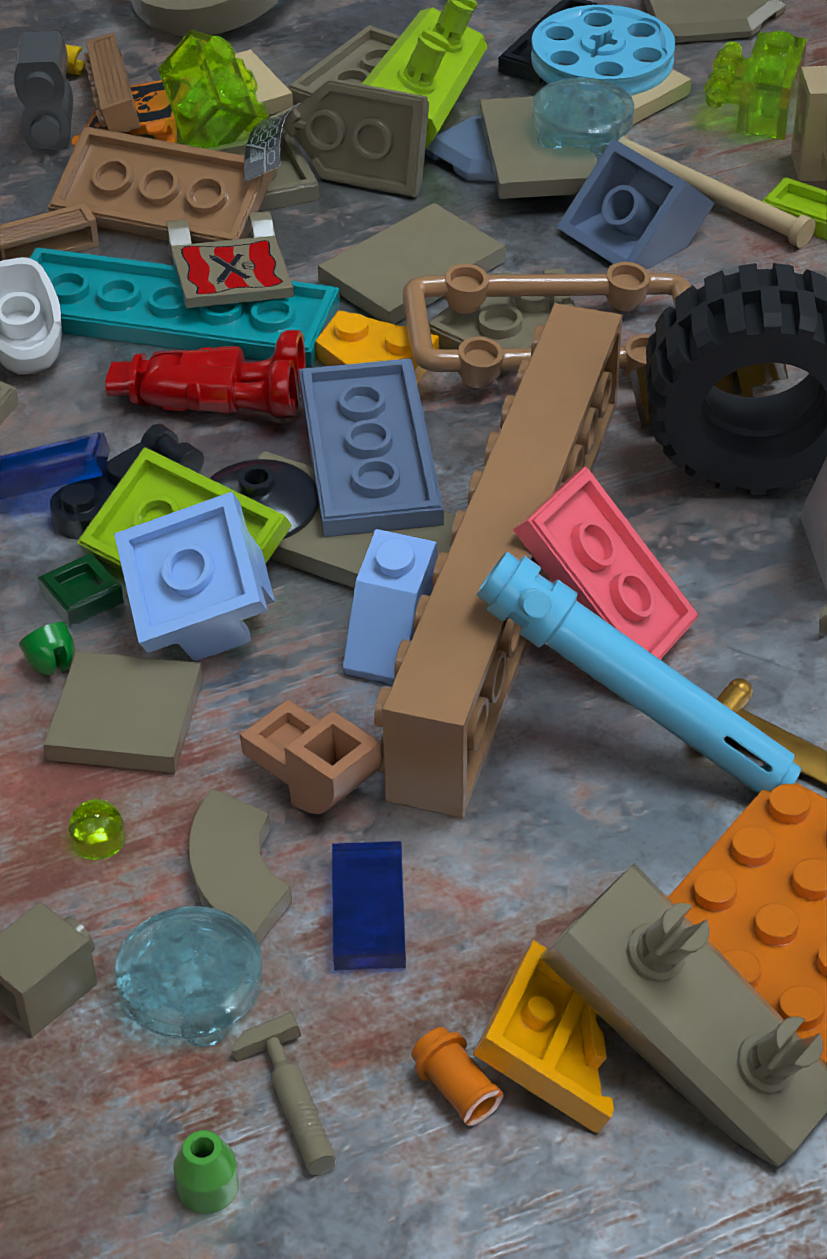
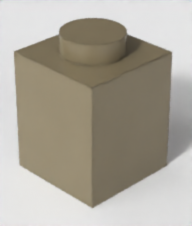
[0,901,97,1038]

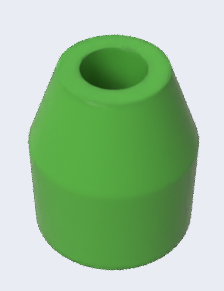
[173,1130,239,1213]

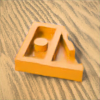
[315,310,439,384]
[473,940,614,1134]

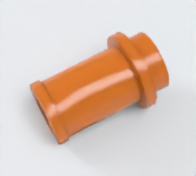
[411,1027,504,1126]

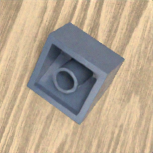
[556,138,715,269]

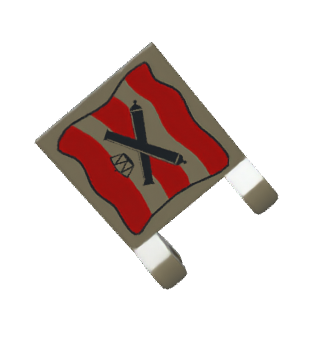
[166,211,294,308]

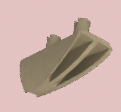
[540,863,827,1166]

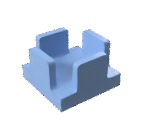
[114,492,275,661]

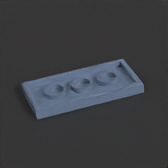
[299,359,444,537]

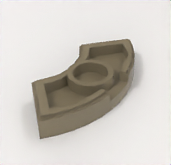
[189,788,292,951]

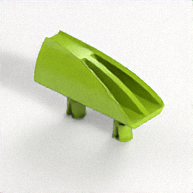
[362,0,488,149]

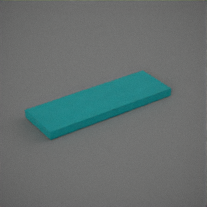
[30,247,340,368]

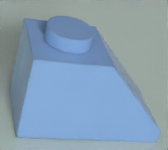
[343,529,438,685]

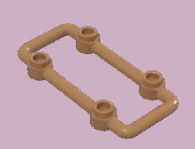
[402,262,691,388]

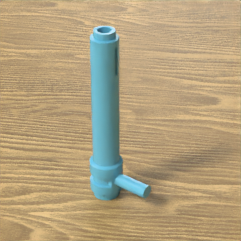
[476,551,801,794]

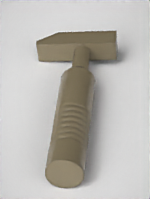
[231,1011,337,1175]

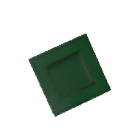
[37,553,124,627]

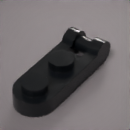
[50,423,204,539]

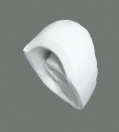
[0,257,62,375]

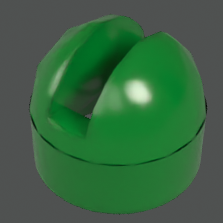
[19,622,75,676]

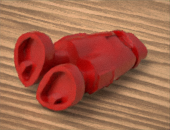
[105,330,306,417]

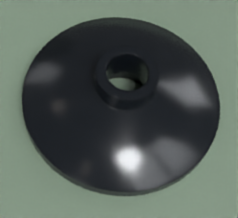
[209,459,318,539]

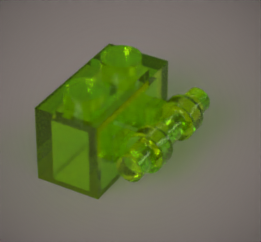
[158,29,269,148]
[704,31,807,140]

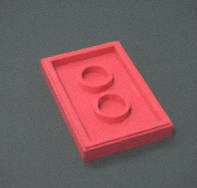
[513,466,699,660]

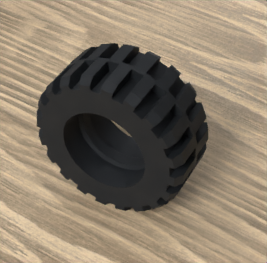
[645,263,827,495]

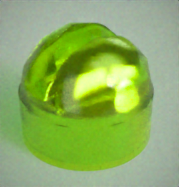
[69,798,126,860]

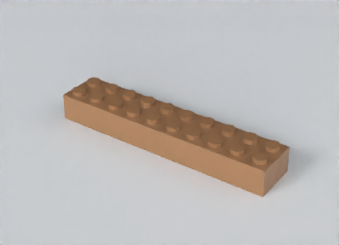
[374,303,622,818]

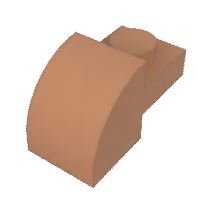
[240,699,382,814]

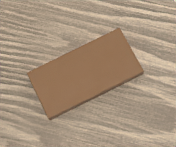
[48,126,274,244]

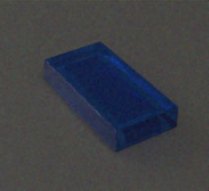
[0,432,110,500]
[332,841,406,971]

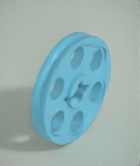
[531,5,675,98]

